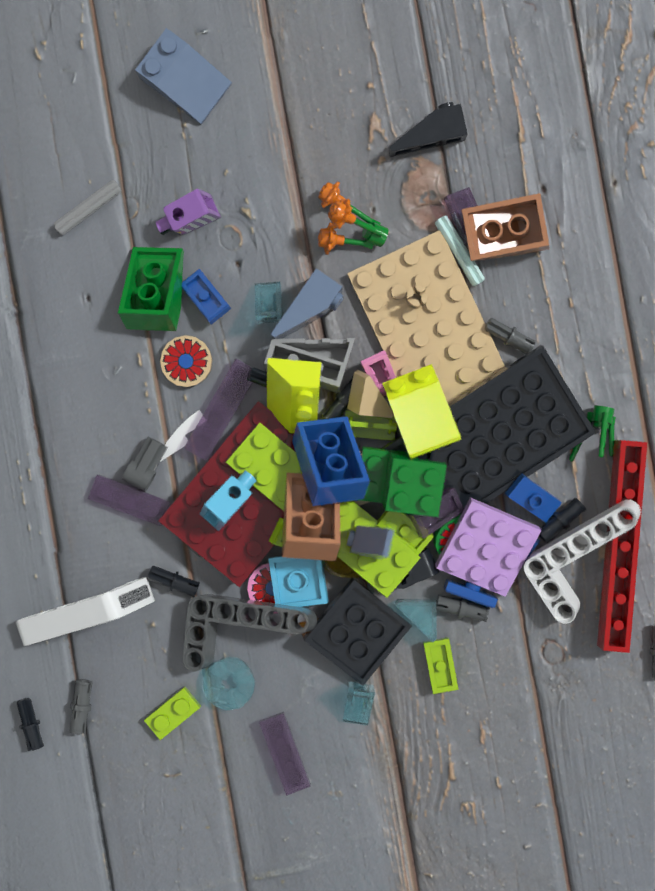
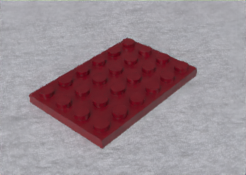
[159,401,295,588]

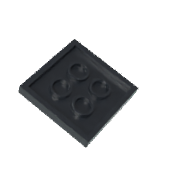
[303,577,412,686]

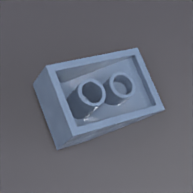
[135,28,232,125]
[271,269,344,339]

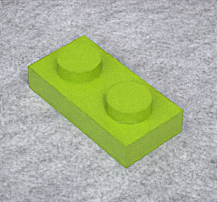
[376,511,434,555]
[423,637,459,694]
[144,686,201,740]

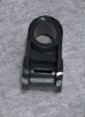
[396,548,439,589]

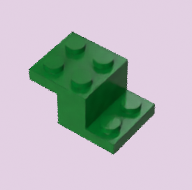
[361,446,447,517]

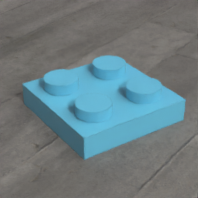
[268,556,329,607]

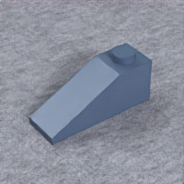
[346,525,394,560]

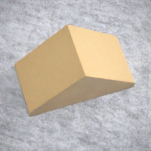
[347,370,394,418]

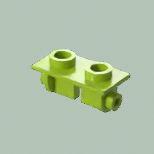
[345,411,397,440]

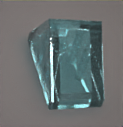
[255,282,283,324]
[395,599,437,642]
[342,681,375,725]

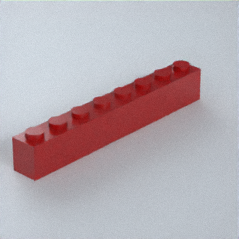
[597,440,648,653]

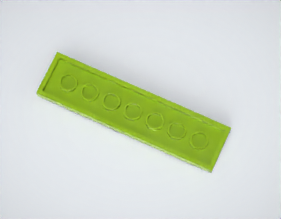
[226,423,421,598]

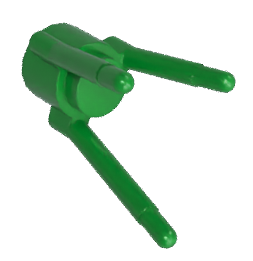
[569,405,616,462]

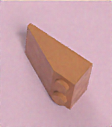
[462,193,549,261]
[282,473,340,561]

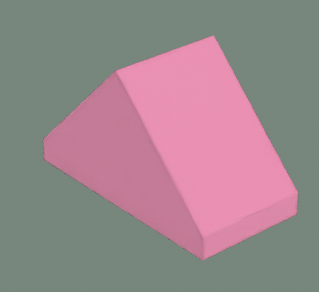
[360,350,396,397]

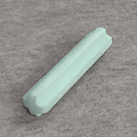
[435,215,485,286]

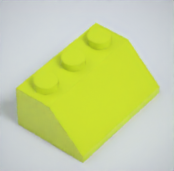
[267,358,321,433]

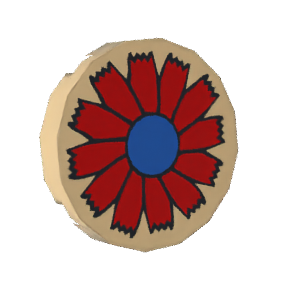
[160,335,213,387]

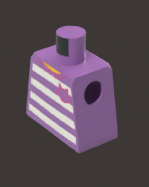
[156,188,221,235]

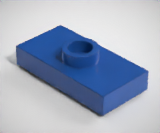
[182,269,231,325]
[505,473,562,523]
[444,579,498,608]

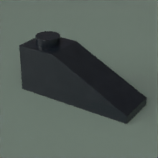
[389,102,468,157]

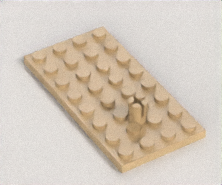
[347,230,506,404]

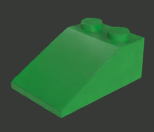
[118,247,184,331]

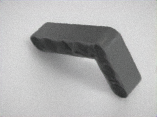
[183,594,317,672]

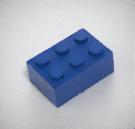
[292,417,370,506]

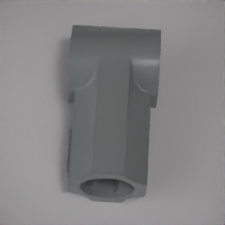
[122,437,168,492]

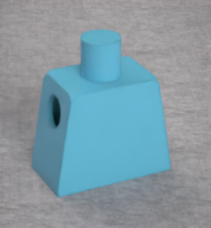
[199,471,256,531]

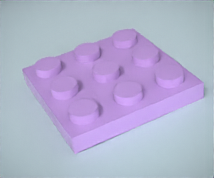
[435,498,541,597]

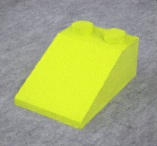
[383,364,461,458]

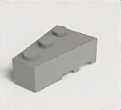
[264,338,355,393]

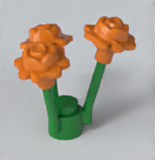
[318,181,389,255]

